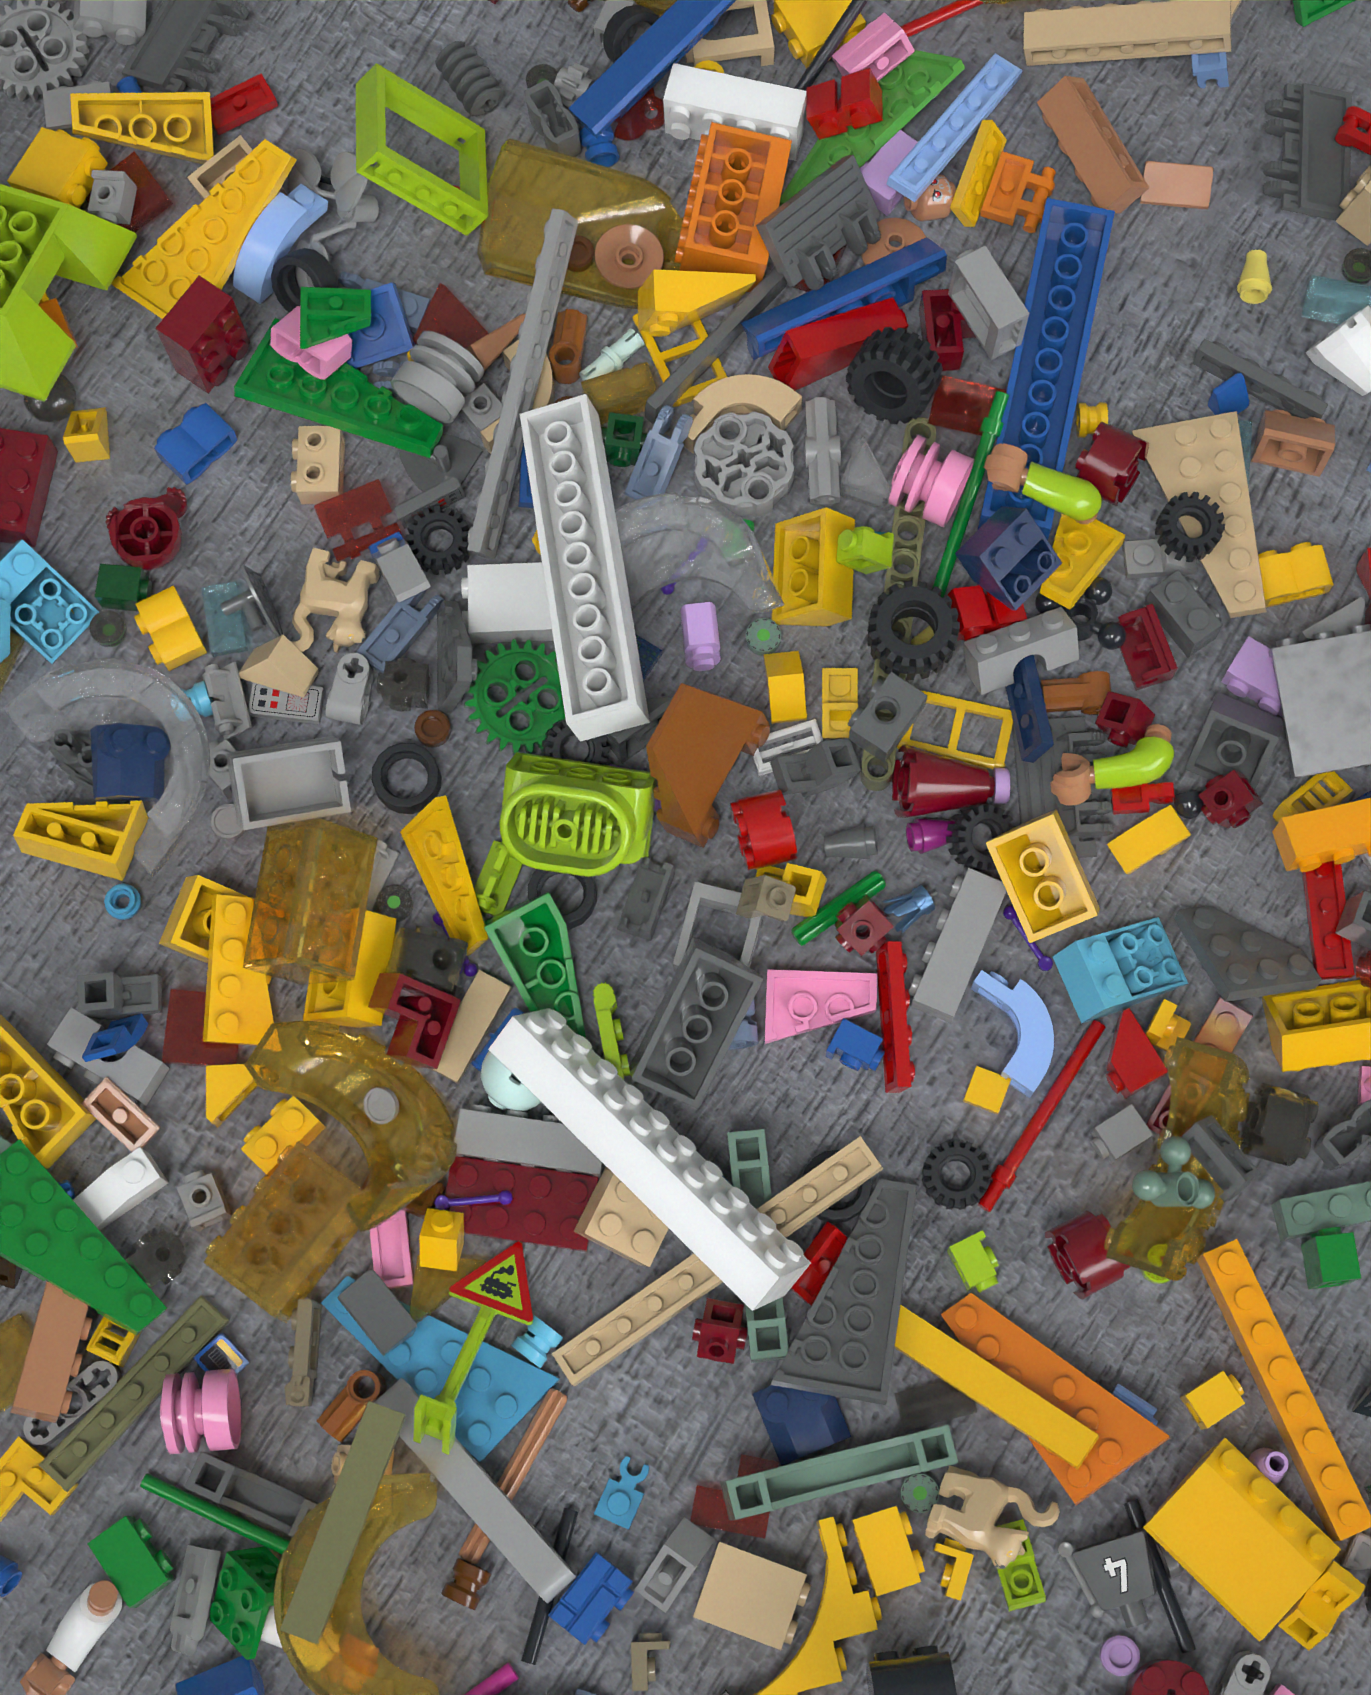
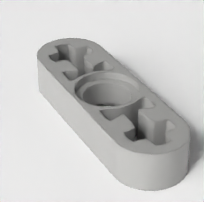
[23,1361,122,1446]

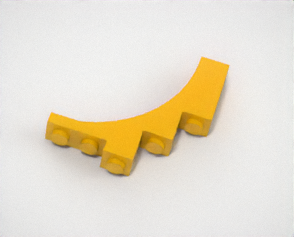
[754,1517,882,1695]

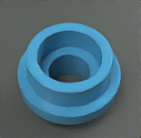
[104,884,141,920]

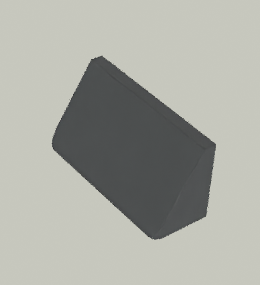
[337,1269,417,1356]

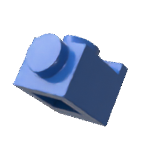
[825,1018,885,1071]

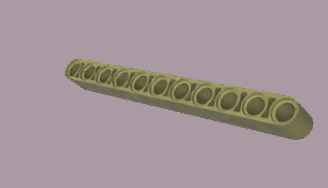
[860,417,936,791]

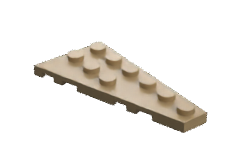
[1132,411,1267,618]

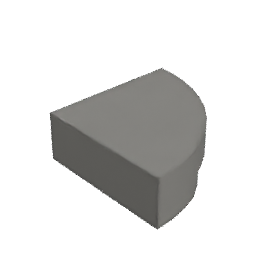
[1340,1532,1371,1570]

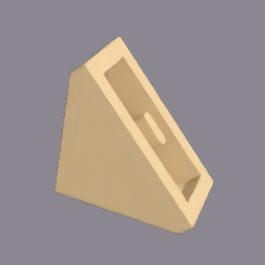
[239,635,319,698]

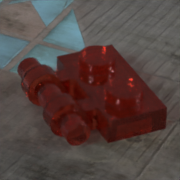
[314,479,402,562]

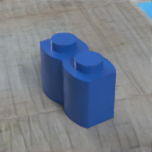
[154,403,237,485]

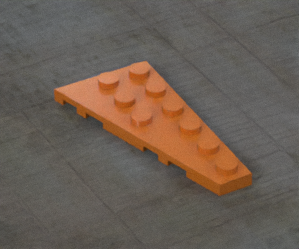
[941,1293,1170,1505]

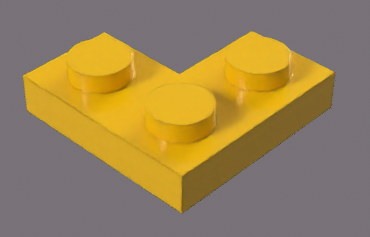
[0,1436,79,1522]

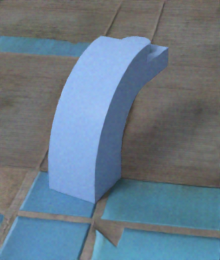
[233,184,328,304]
[971,970,1054,1098]

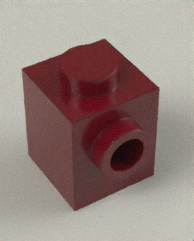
[1095,691,1155,748]

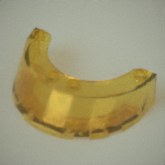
[245,1021,457,1232]
[1105,1037,1250,1281]
[273,1473,440,1695]

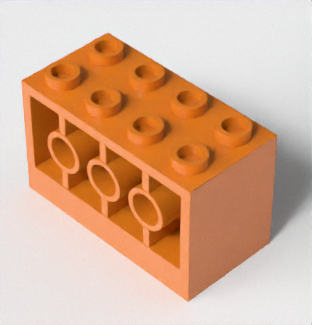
[674,122,792,292]

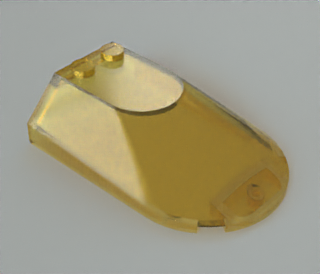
[477,139,684,309]

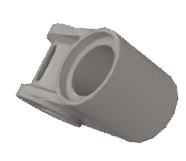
[326,653,374,725]
[1213,1650,1271,1695]

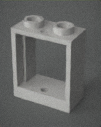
[948,246,1029,360]
[673,882,763,972]

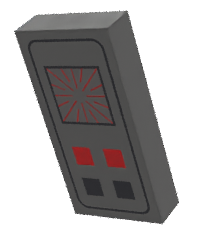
[394,476,466,529]

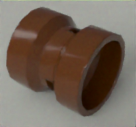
[441,1558,492,1610]

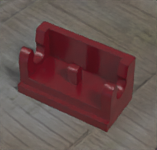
[1117,604,1178,691]

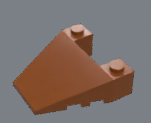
[646,683,770,848]

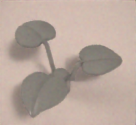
[288,149,379,289]

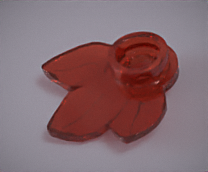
[614,87,665,141]

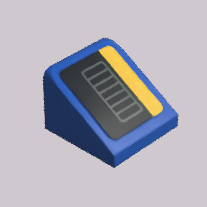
[193,1333,250,1375]

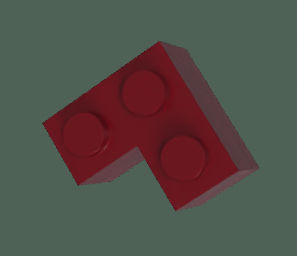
[919,289,976,371]
[368,973,461,1069]

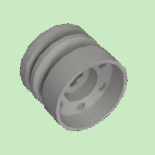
[390,331,484,424]

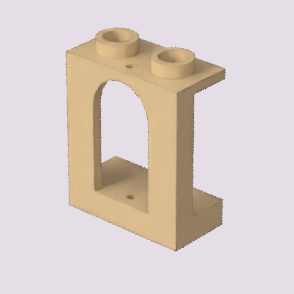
[685,0,774,67]

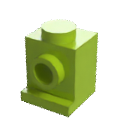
[836,526,894,574]
[947,1230,999,1293]

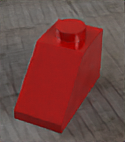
[1106,1008,1168,1099]

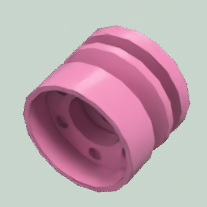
[888,435,975,527]
[160,1369,241,1454]

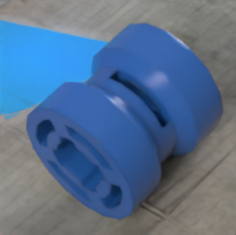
[579,125,620,170]

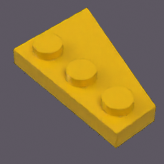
[1040,514,1125,610]

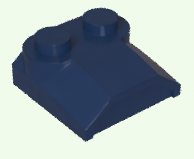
[90,723,170,804]
[752,1385,851,1466]

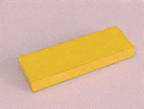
[950,120,1007,227]

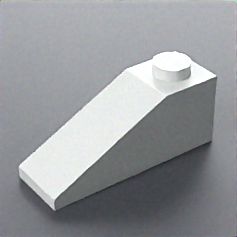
[73,1147,169,1231]

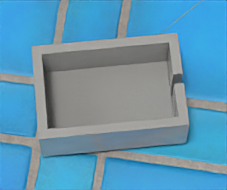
[226,736,351,830]

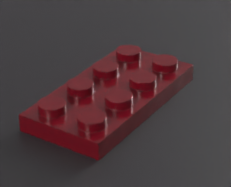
[445,1156,599,1252]

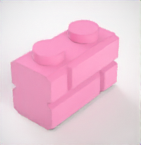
[831,12,915,82]

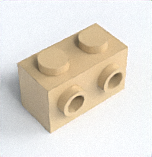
[291,426,345,504]

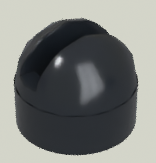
[1174,791,1204,819]

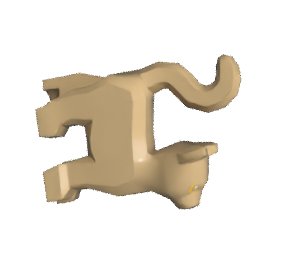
[291,547,380,653]
[925,1466,1060,1569]

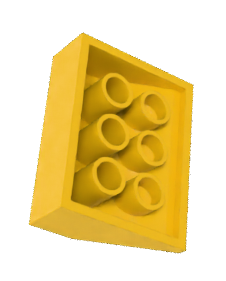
[1143,1438,1341,1642]

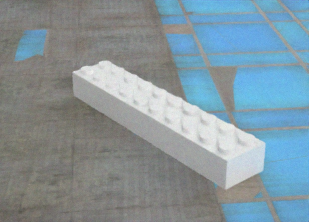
[520,394,650,742]
[488,1008,811,1311]

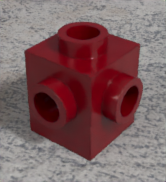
[1199,770,1264,828]
[835,894,894,956]
[692,1298,748,1364]

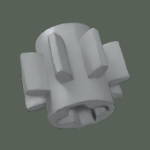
[554,63,595,107]

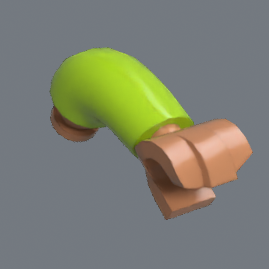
[984,444,1102,524]
[1050,724,1175,805]

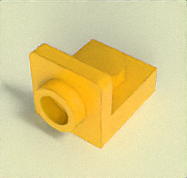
[1145,999,1191,1055]
[933,1538,974,1601]

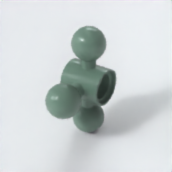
[1132,1136,1215,1209]

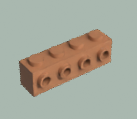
[1037,76,1149,214]
[10,1281,92,1423]

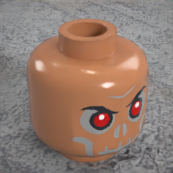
[903,174,956,221]

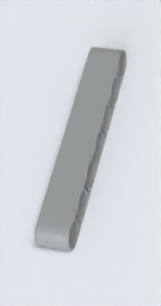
[374,1377,576,1603]

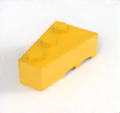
[13,800,148,881]

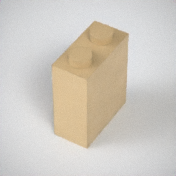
[693,1542,811,1650]

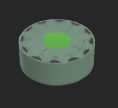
[746,618,781,656]
[900,1474,939,1513]

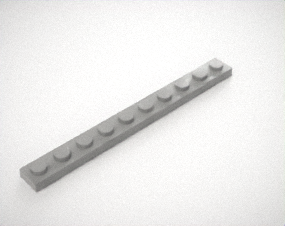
[467,208,579,560]

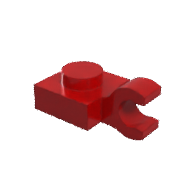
[1110,782,1175,815]

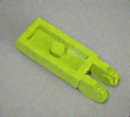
[592,982,630,1081]

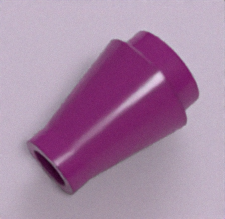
[906,818,955,854]

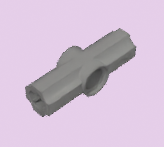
[804,397,841,506]

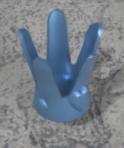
[883,885,937,933]

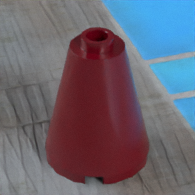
[892,745,995,818]

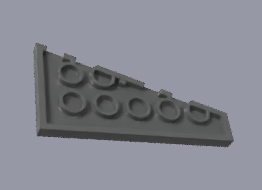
[771,1179,917,1405]

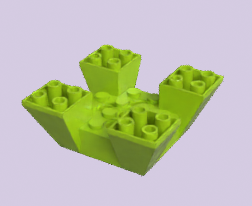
[0,184,137,402]

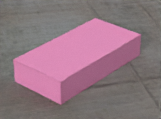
[368,1210,415,1289]

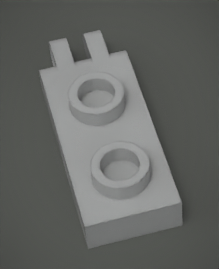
[170,1545,221,1656]

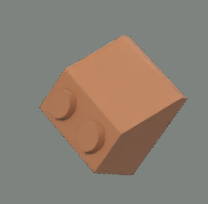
[1251,410,1335,477]

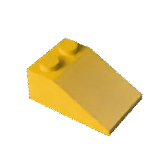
[638,269,756,337]
[159,875,296,984]

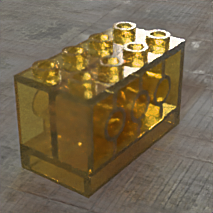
[243,818,378,985]
[204,1141,379,1323]

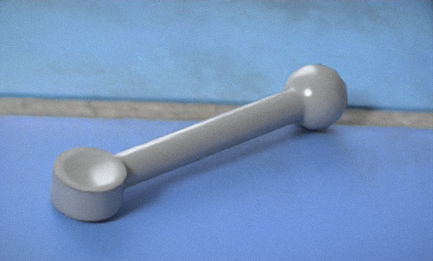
[1058,1542,1105,1618]

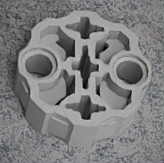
[694,411,794,518]

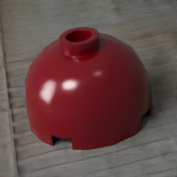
[109,497,182,570]

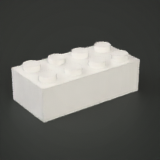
[663,63,807,161]

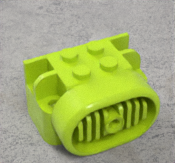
[499,752,658,877]

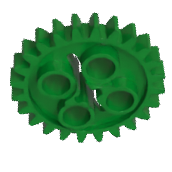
[464,639,565,755]

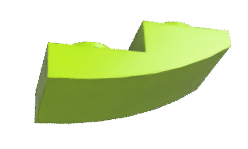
[995,1519,1046,1611]

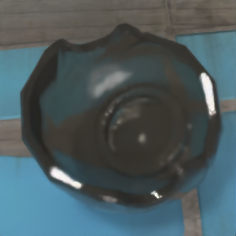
[23,374,76,423]

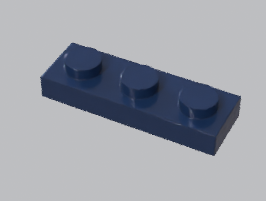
[1005,655,1054,763]

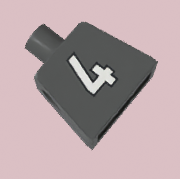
[1072,1528,1157,1628]

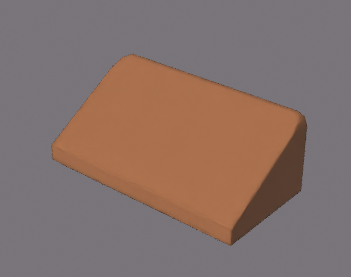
[1140,161,1214,209]
[81,1077,161,1152]

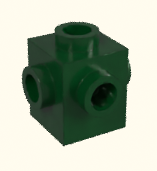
[601,412,648,467]

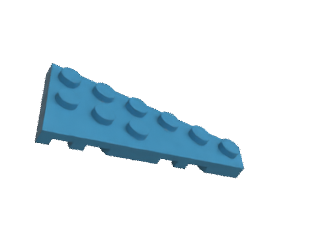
[321,1276,560,1463]

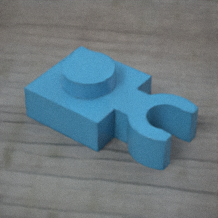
[594,1456,649,1530]

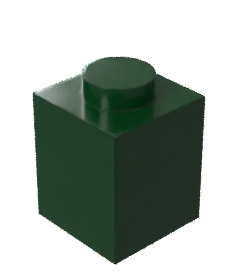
[94,563,152,612]

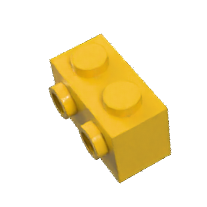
[241,1095,326,1180]
[851,1506,925,1596]

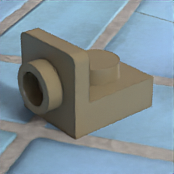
[736,875,796,922]
[631,1633,670,1691]

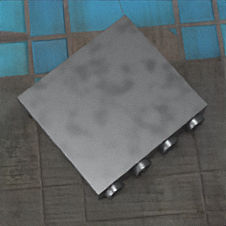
[1268,624,1371,779]

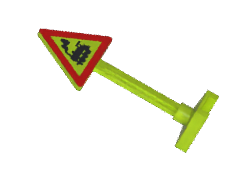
[413,1242,533,1455]

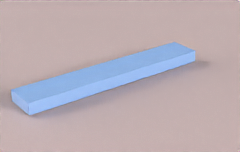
[886,53,1023,202]

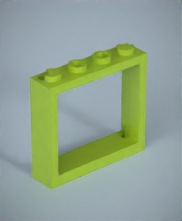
[356,63,489,236]

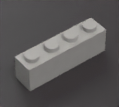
[909,868,1007,1023]
[453,1105,604,1179]

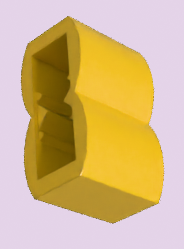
[1258,542,1334,607]
[134,585,207,671]

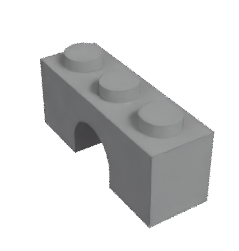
[963,607,1079,695]
[47,1007,170,1106]

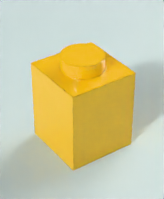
[419,1208,464,1271]
[1180,1371,1245,1430]

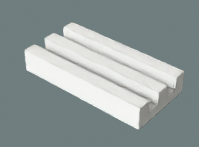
[752,719,823,776]

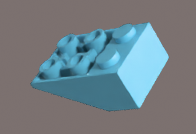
[0,539,101,664]
[1052,917,1188,1024]

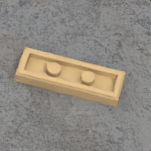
[431,970,512,1084]

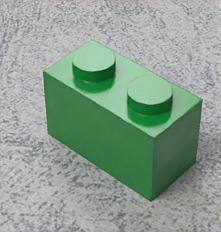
[1301,1227,1361,1290]
[87,1516,175,1608]

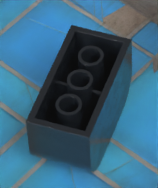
[866,1645,957,1695]

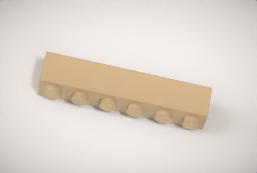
[1023,0,1231,66]

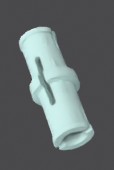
[579,328,645,390]

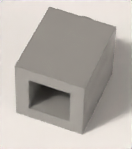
[1090,1104,1153,1164]

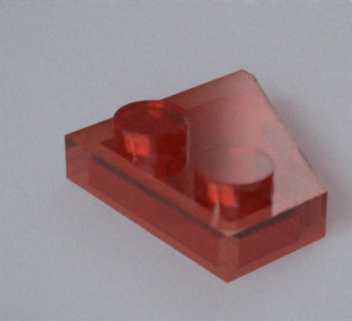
[413,283,489,349]

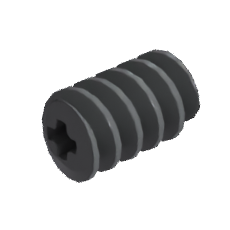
[435,41,504,117]

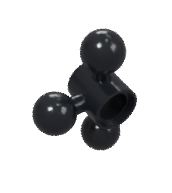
[1035,577,1126,650]

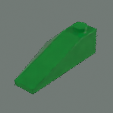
[484,892,586,1038]

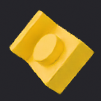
[755,863,827,917]
[1278,1561,1366,1651]

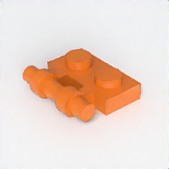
[980,151,1056,233]

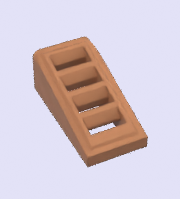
[466,314,526,371]

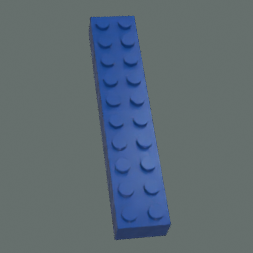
[978,198,1115,540]

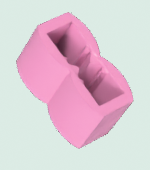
[270,306,352,380]

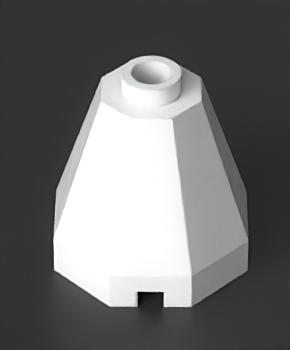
[1305,305,1371,396]

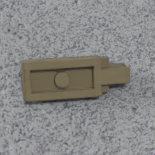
[285,1299,322,1407]

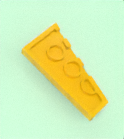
[400,795,489,958]
[203,894,278,1047]

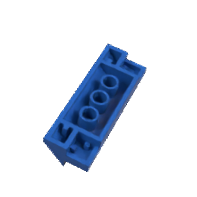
[568,0,736,138]
[741,237,947,360]

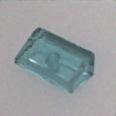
[1301,275,1371,324]

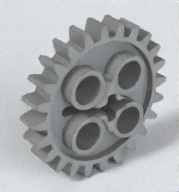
[0,0,89,103]

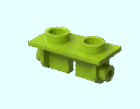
[474,840,523,916]

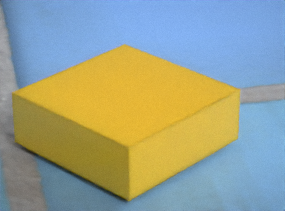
[963,1066,1011,1115]

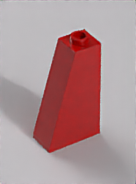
[768,297,909,391]

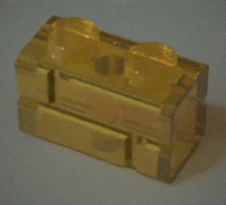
[581,362,657,424]

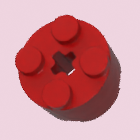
[730,789,797,870]

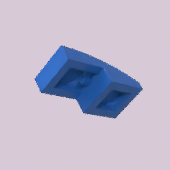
[82,1013,149,1062]

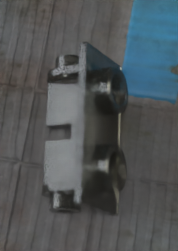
[894,1381,977,1431]

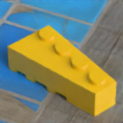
[70,92,214,164]
[0,1014,96,1169]

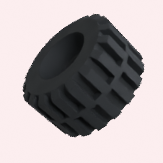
[846,327,943,424]
[867,581,960,680]

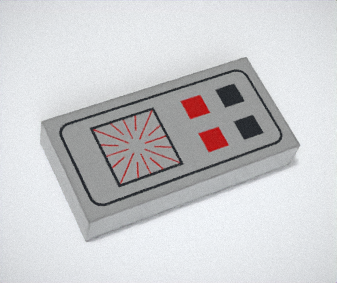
[248,682,325,725]

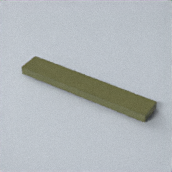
[39,1295,229,1492]
[280,1401,406,1645]

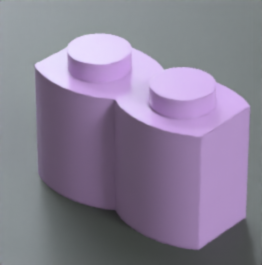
[680,602,721,671]

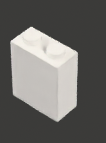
[461,562,554,644]

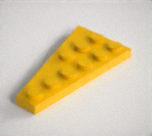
[111,139,297,319]

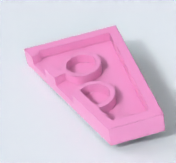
[765,969,877,1044]

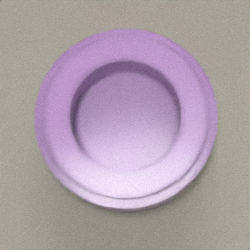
[992,768,1010,804]
[1099,1635,1140,1676]

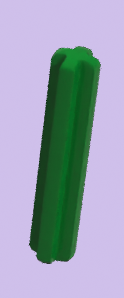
[791,871,886,946]

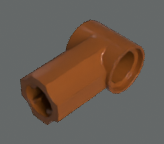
[549,309,588,384]
[1040,671,1111,715]
[316,1370,387,1443]

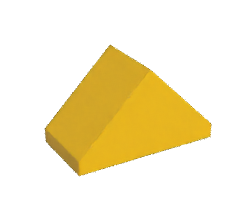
[63,407,110,463]
[763,651,807,724]
[206,1063,269,1128]

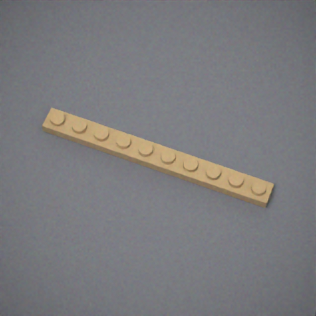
[552,1136,883,1386]

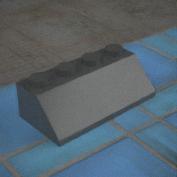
[629,937,763,1109]

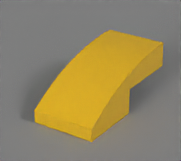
[822,668,858,739]
[1107,805,1192,875]

